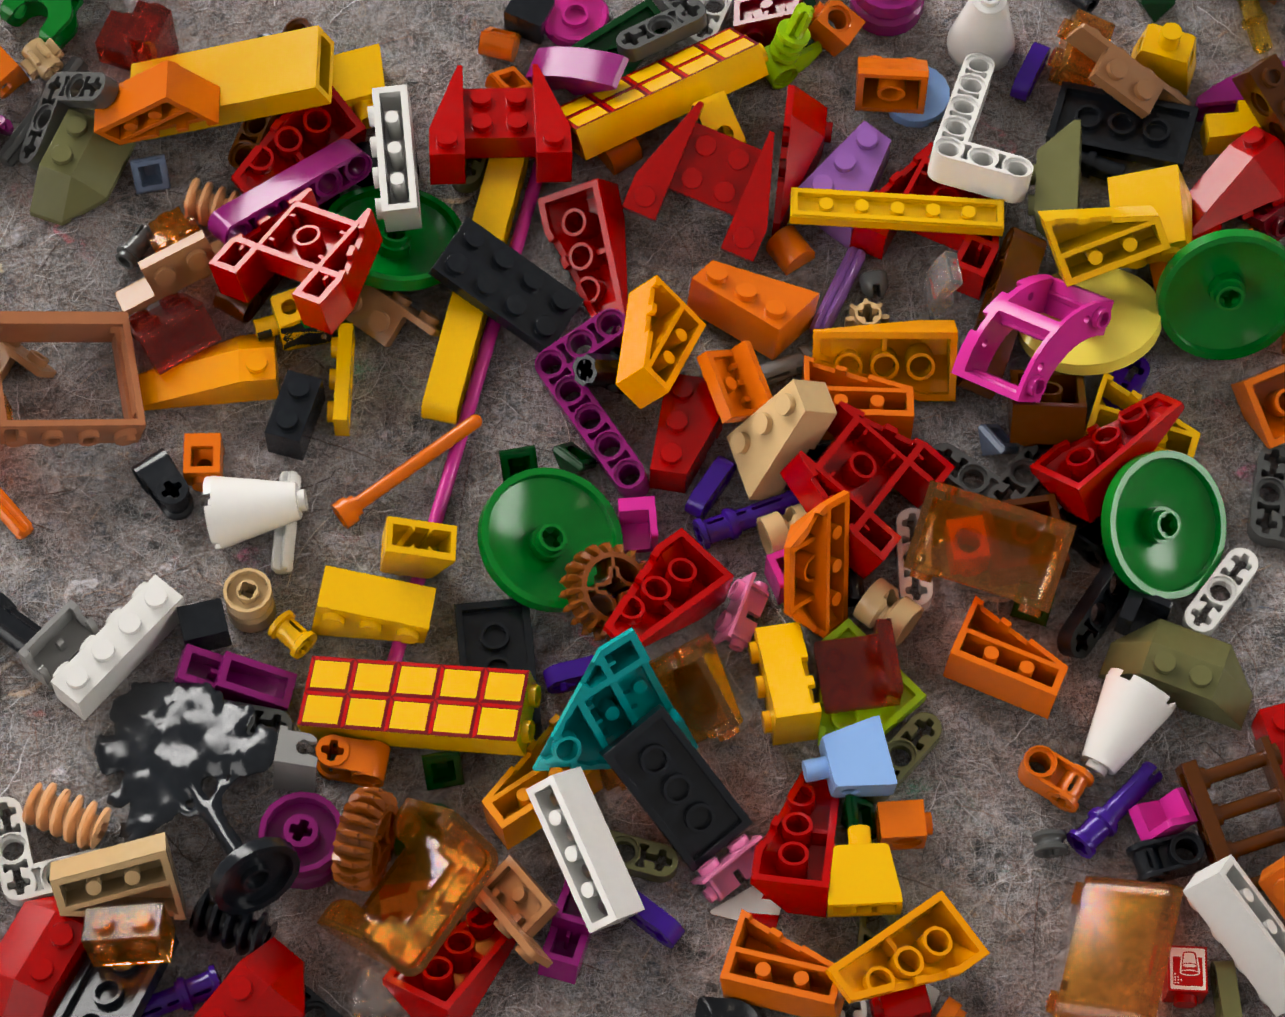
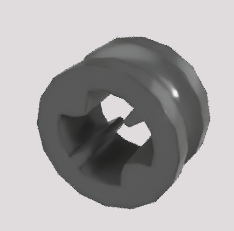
[1032,828,1069,858]

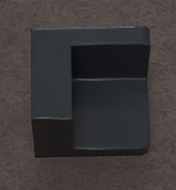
[504,0,555,45]
[1113,589,1174,636]
[177,598,232,651]

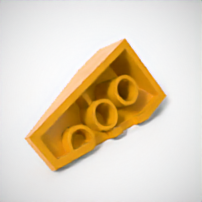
[812,320,958,401]
[138,334,279,411]
[825,890,990,1004]

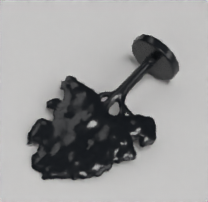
[94,679,301,915]

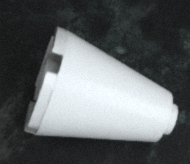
[946,0,1015,73]
[203,476,308,550]
[1082,668,1177,778]

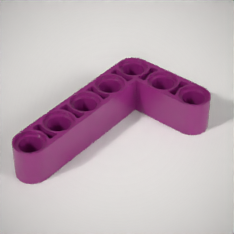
[535,308,650,498]

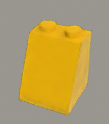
[1107,164,1192,269]

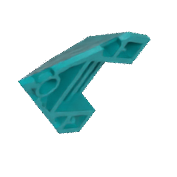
[532,627,699,771]

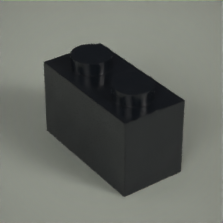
[264,370,326,461]

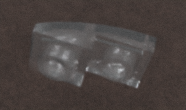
[922,251,963,320]

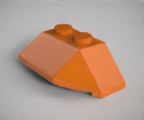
[784,490,850,639]

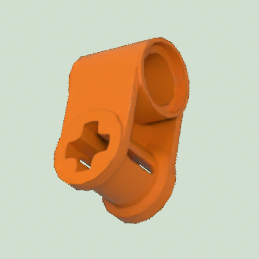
[315,734,391,788]
[1018,745,1095,813]

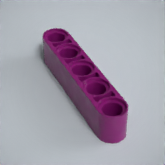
[208,139,372,245]

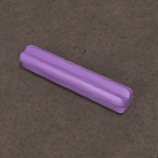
[809,246,866,335]

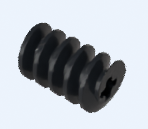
[189,887,278,956]

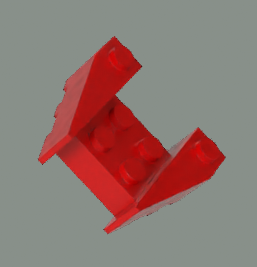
[429,64,572,185]
[622,101,775,264]
[850,142,999,300]
[208,187,383,335]
[780,401,955,579]

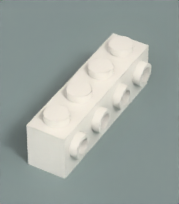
[367,84,422,232]
[50,574,185,721]
[526,766,645,933]
[1183,854,1285,1017]

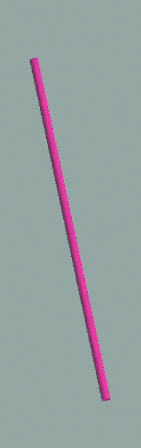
[387,161,543,662]

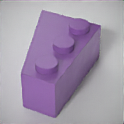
[798,120,891,249]

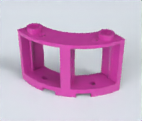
[951,274,1114,403]

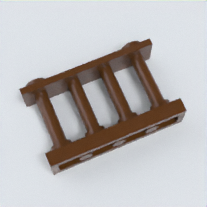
[1174,735,1285,891]

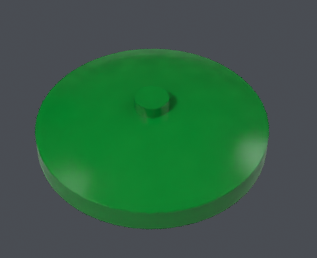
[328,185,462,291]
[1156,229,1285,360]
[1101,450,1227,599]
[477,467,623,613]

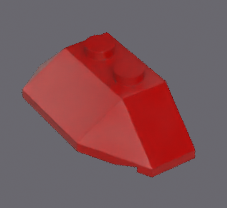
[0,896,112,1017]
[193,937,305,1017]

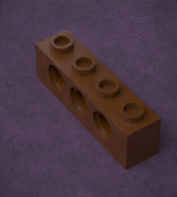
[1232,53,1285,146]

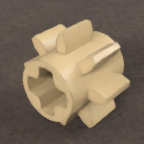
[20,38,65,81]
[844,298,890,327]

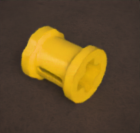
[267,610,318,660]

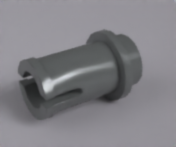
[115,224,158,270]

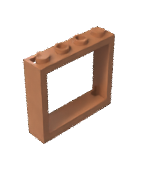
[0,311,146,447]

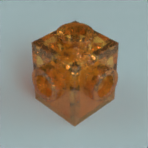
[148,206,201,253]

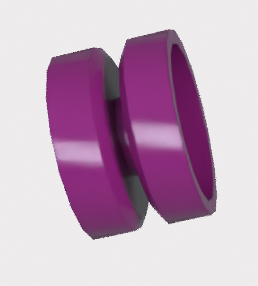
[849,0,924,36]
[258,791,341,890]

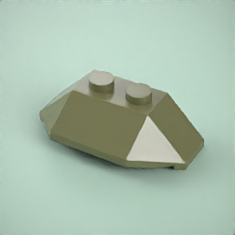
[30,108,136,226]
[1028,120,1082,239]
[1098,618,1253,731]

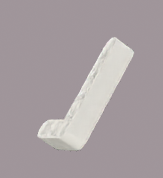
[927,53,1033,203]

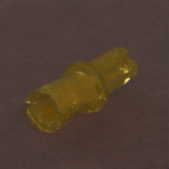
[1237,0,1273,55]

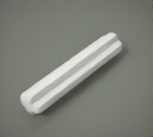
[271,470,301,575]

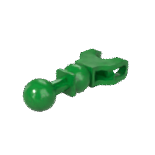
[0,0,84,49]

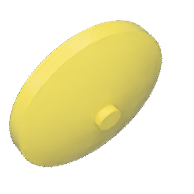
[1018,269,1162,376]

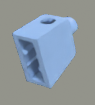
[802,715,898,798]

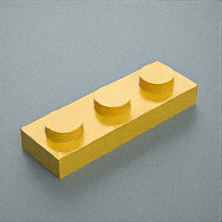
[327,323,356,436]

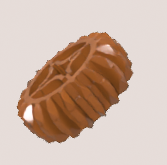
[559,542,647,642]
[331,786,399,892]

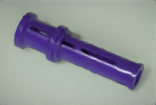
[692,490,800,550]
[1067,761,1163,859]
[141,964,222,1017]

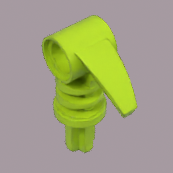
[764,2,822,90]

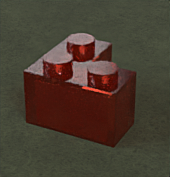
[95,0,179,71]

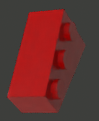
[649,374,724,493]

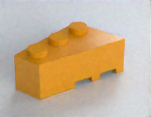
[615,275,706,409]
[481,713,603,850]

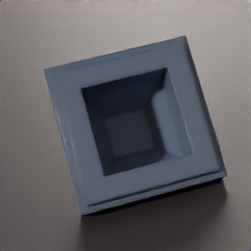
[130,154,171,194]
[978,424,1019,456]

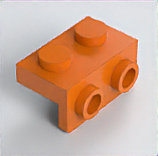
[696,340,773,424]

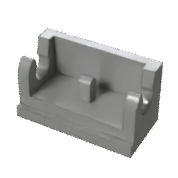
[18,599,99,690]
[273,725,318,793]

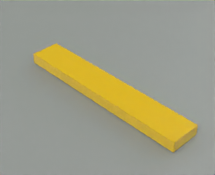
[789,187,1004,236]

